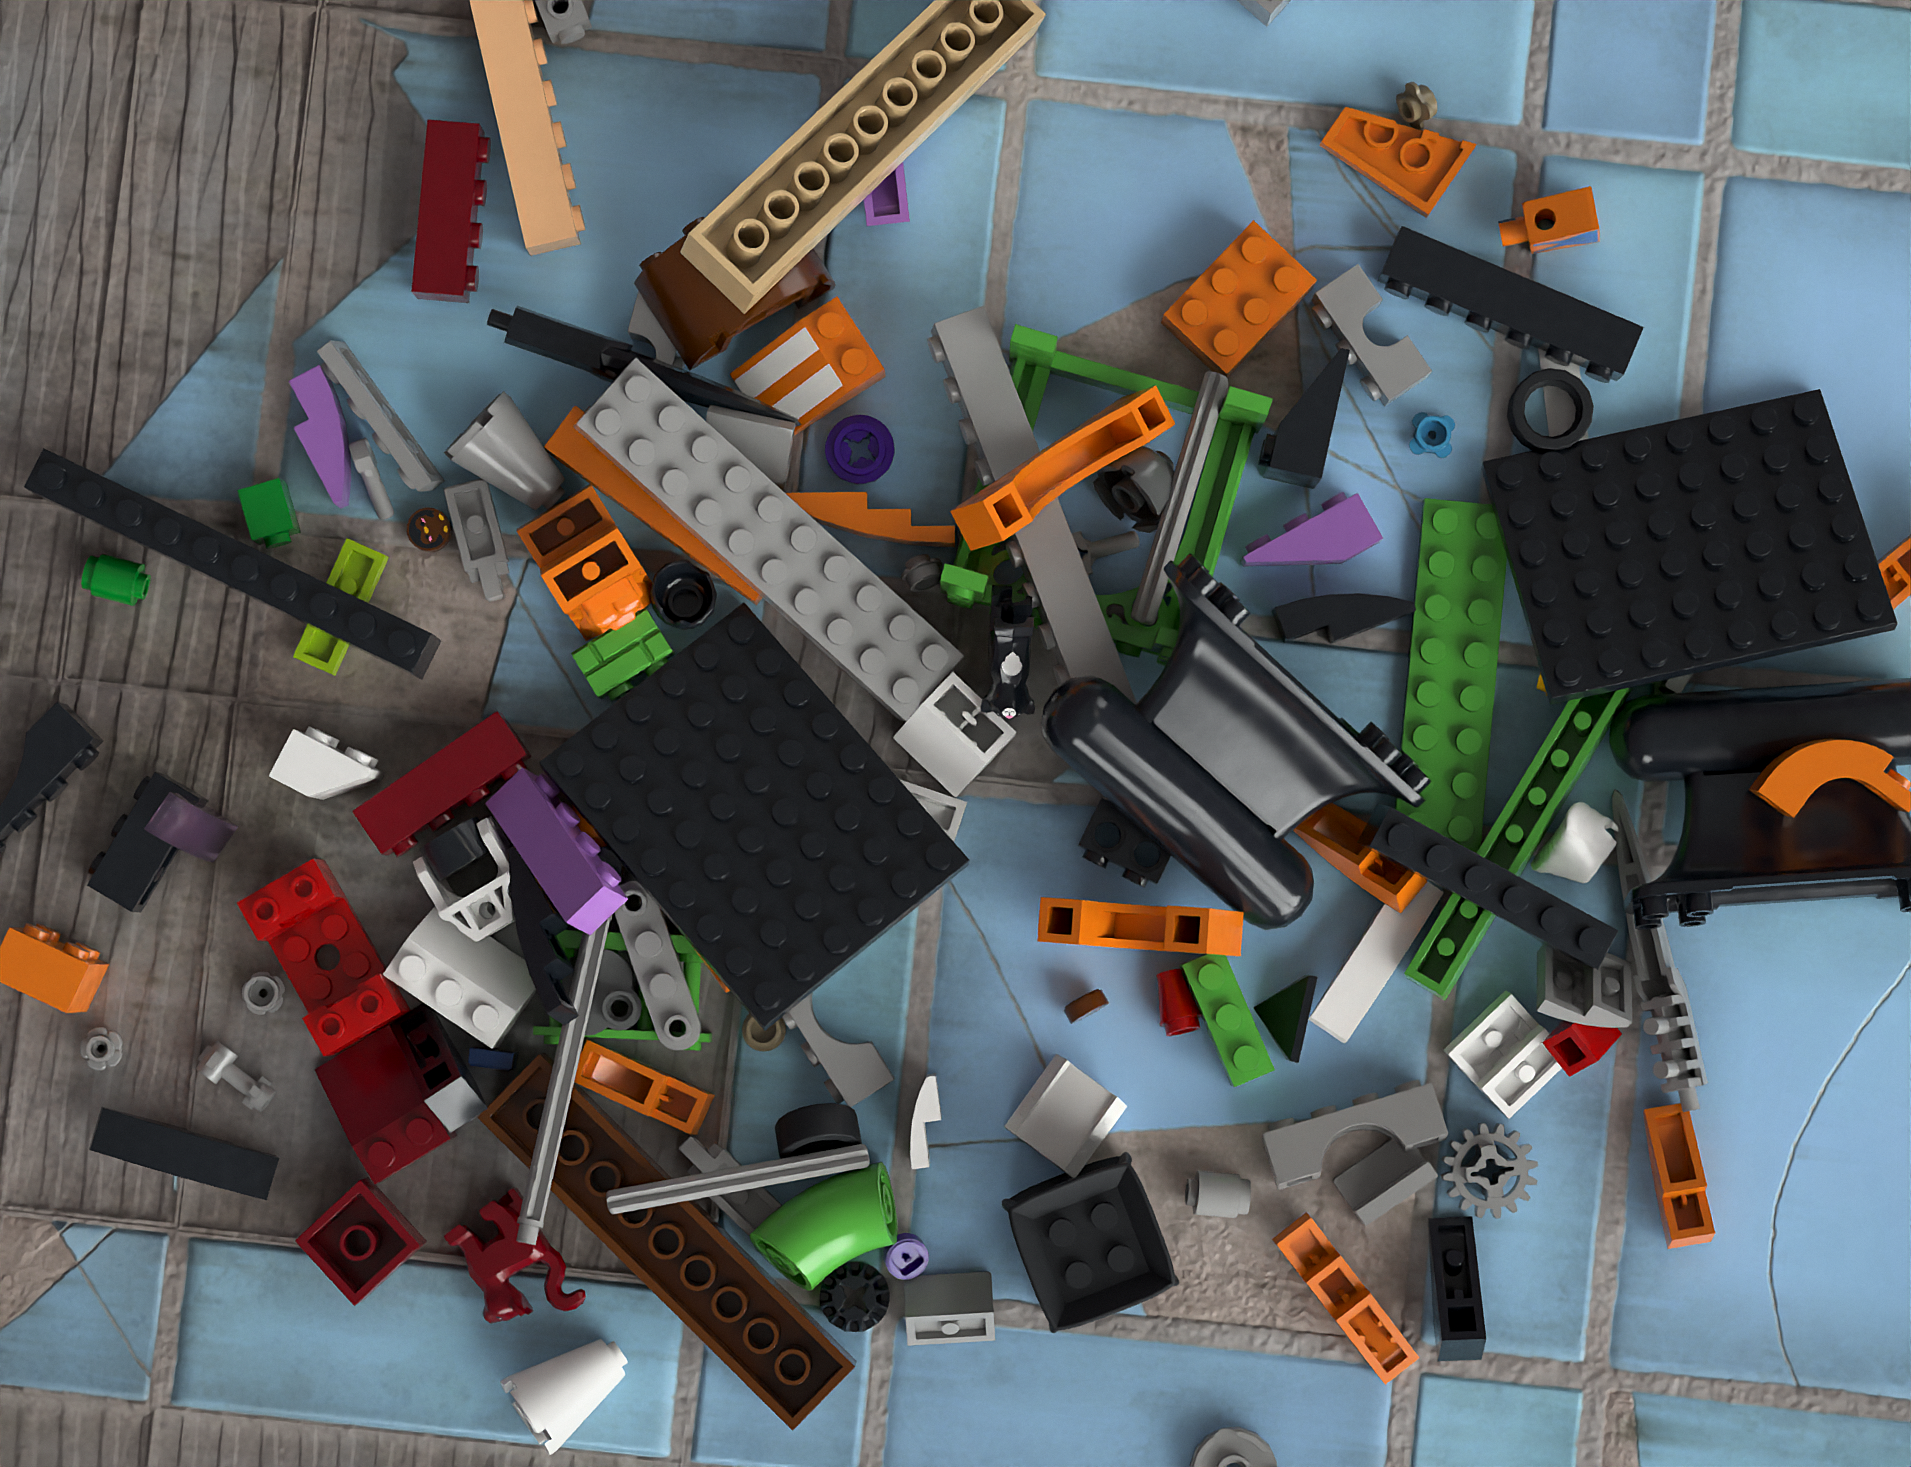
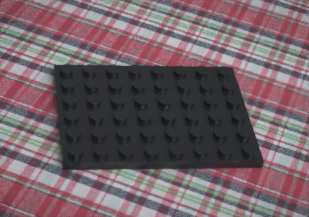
[1481,389,1898,705]
[539,602,970,1031]

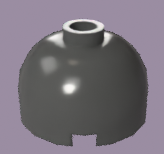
[1093,446,1175,533]

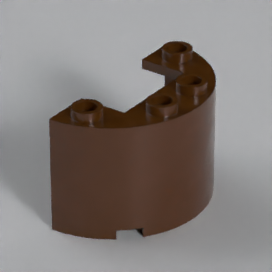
[634,217,836,371]

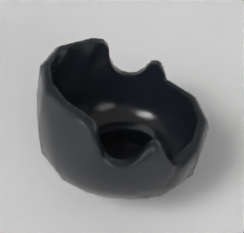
[650,559,717,630]

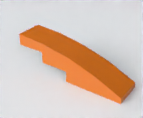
[786,492,955,548]
[1272,1212,1420,1385]

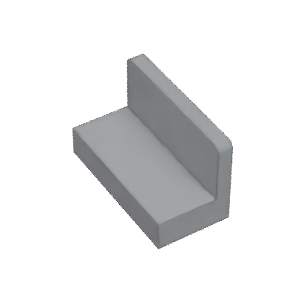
[1333,1139,1438,1226]
[904,1272,995,1346]

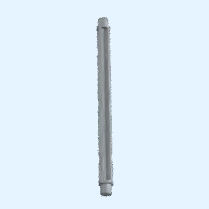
[516,915,612,1245]

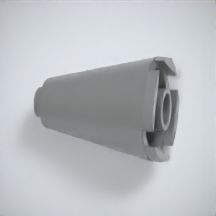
[444,391,565,510]

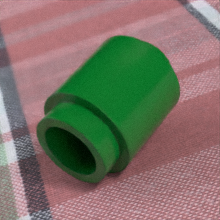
[81,554,151,606]

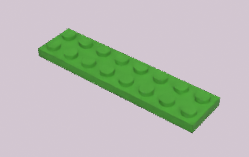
[1394,498,1507,853]

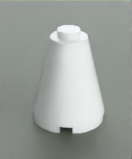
[500,1339,628,1455]

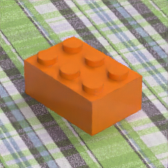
[1161,220,1317,378]

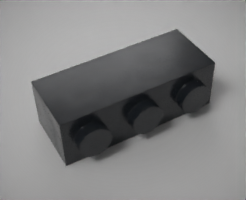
[87,772,208,913]

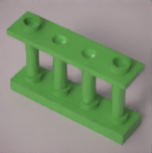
[533,930,712,1051]

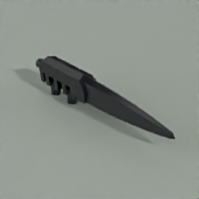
[487,306,801,427]

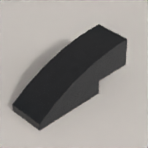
[1271,593,1416,644]

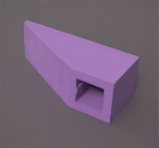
[1240,492,1383,567]

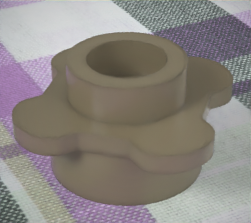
[1396,82,1437,130]

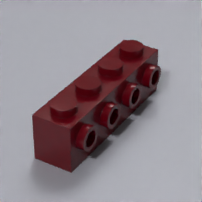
[411,119,491,303]
[352,711,532,857]

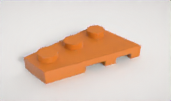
[1319,107,1477,218]

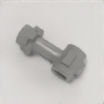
[195,1041,277,1112]

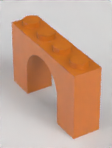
[1037,897,1244,956]

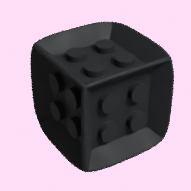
[1002,1152,1179,1333]

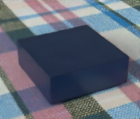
[468,1047,519,1071]

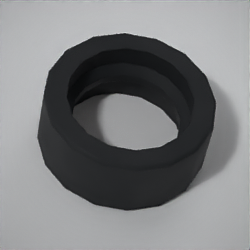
[1507,368,1594,451]
[775,1103,862,1159]

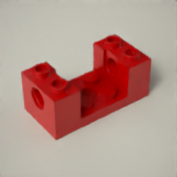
[237,858,411,1056]

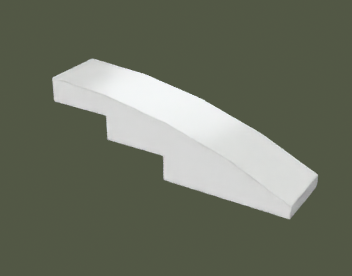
[1308,881,1444,1044]

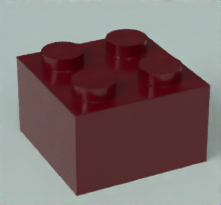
[295,1177,427,1306]

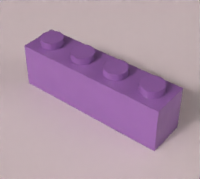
[486,767,628,935]

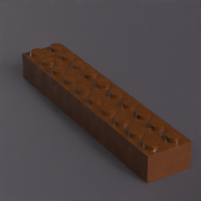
[477,1053,857,1431]

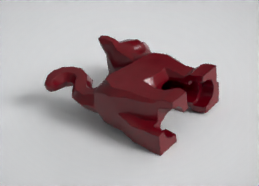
[443,1188,586,1324]

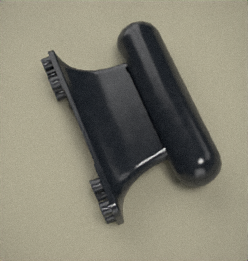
[1041,553,1432,930]
[1609,678,1911,930]

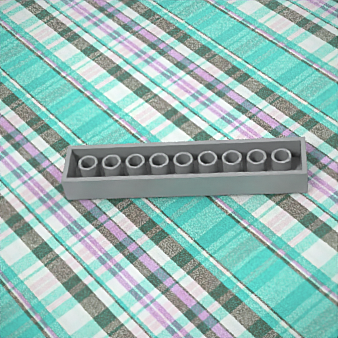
[573,358,964,721]

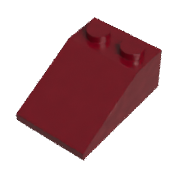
[314,1024,457,1185]

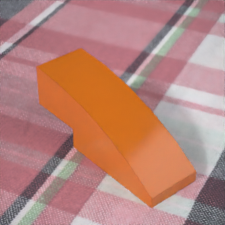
[1293,803,1427,913]
[574,1040,715,1135]
[1643,1103,1715,1249]

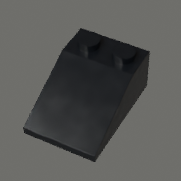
[1258,348,1350,489]

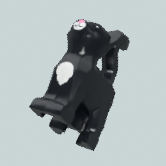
[980,585,1035,719]

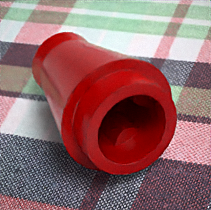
[1156,969,1202,1036]

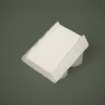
[1004,1054,1127,1178]

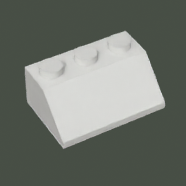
[383,906,537,1049]

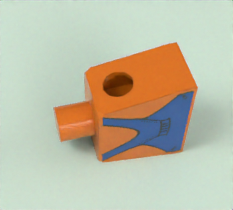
[1498,186,1600,254]

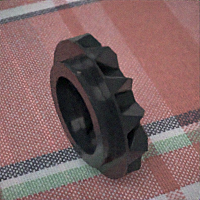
[820,1261,890,1332]

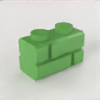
[571,607,675,702]

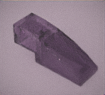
[144,792,238,863]

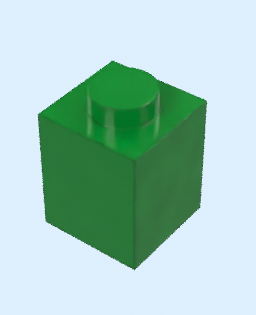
[237,478,301,549]

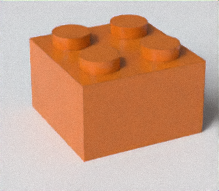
[0,923,109,1013]

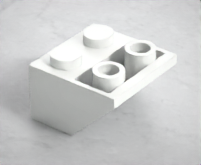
[893,672,1017,798]
[269,726,385,800]

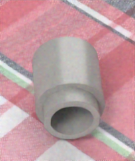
[1185,1171,1251,1218]

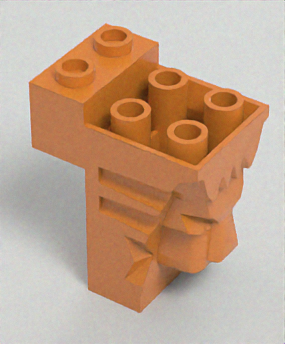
[517,483,652,641]

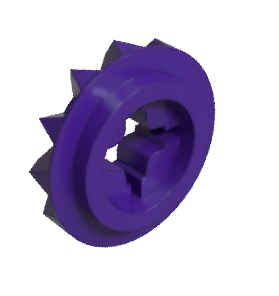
[825,415,895,485]

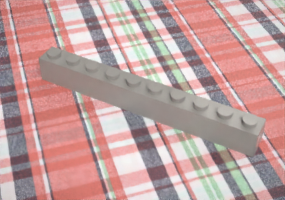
[927,306,1137,705]

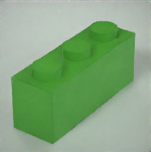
[1179,954,1275,1087]

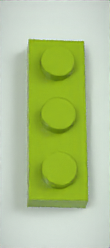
[293,538,389,676]

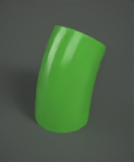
[749,1162,898,1291]

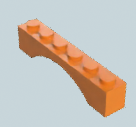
[950,385,1175,551]

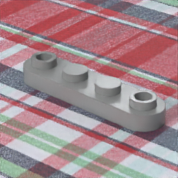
[614,881,701,1050]

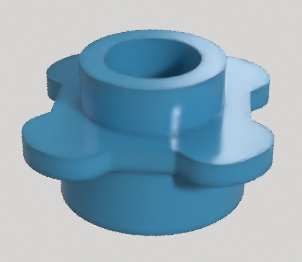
[1409,412,1455,458]

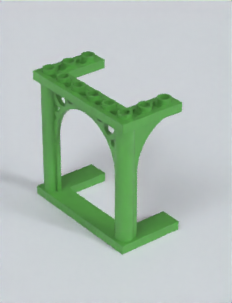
[940,324,1273,666]

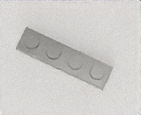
[317,341,445,492]

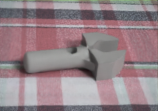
[349,437,394,520]
[1072,531,1140,575]

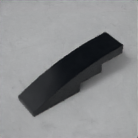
[509,846,579,1026]
[89,1107,279,1200]

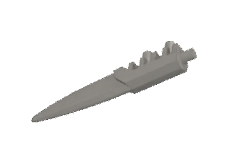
[1612,789,1708,1112]

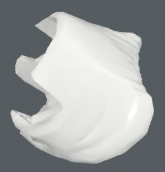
[1531,802,1618,884]

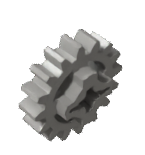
[1441,1122,1538,1219]

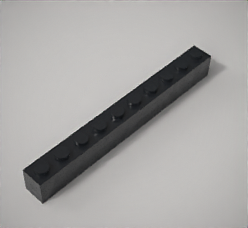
[24,448,441,680]

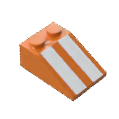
[730,296,886,436]

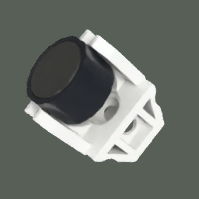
[413,816,515,942]

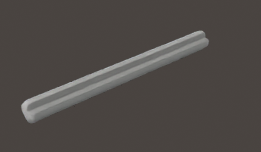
[1131,371,1229,625]
[606,1144,870,1214]

